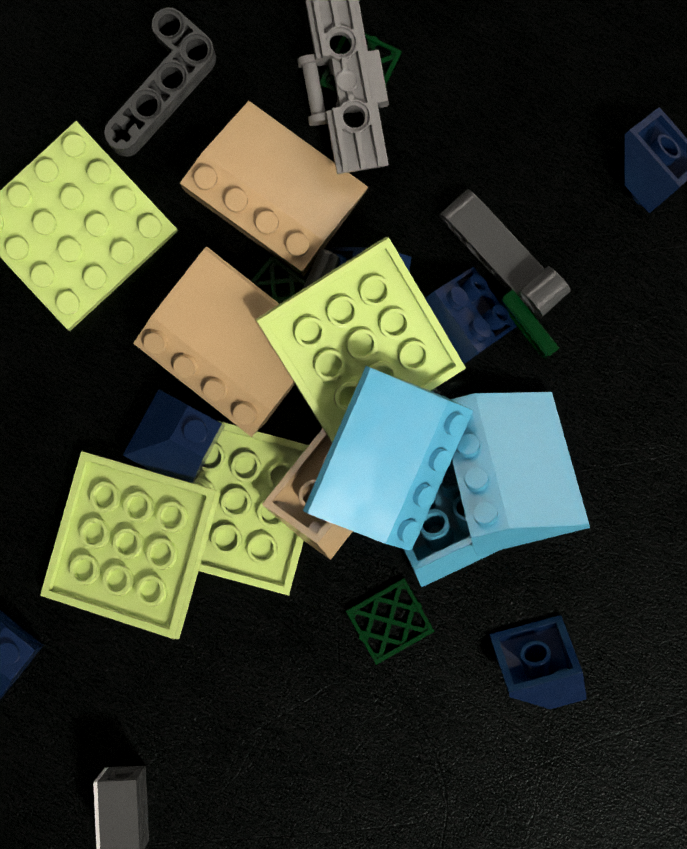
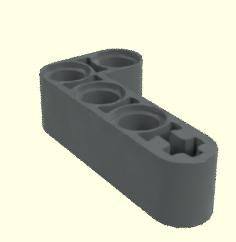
[104,7,216,157]
[439,189,571,320]

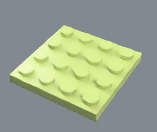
[0,121,178,331]
[255,237,466,442]
[194,421,309,596]
[40,451,221,639]

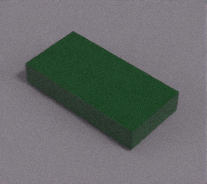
[499,289,559,359]

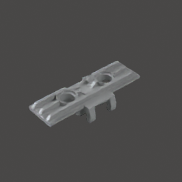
[297,0,389,174]

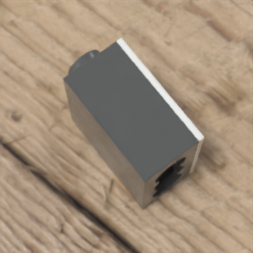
[93,766,149,849]

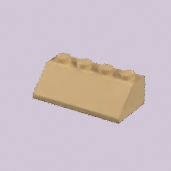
[262,428,353,560]

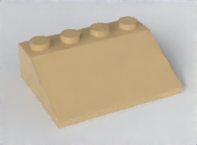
[180,101,368,277]
[133,247,295,437]

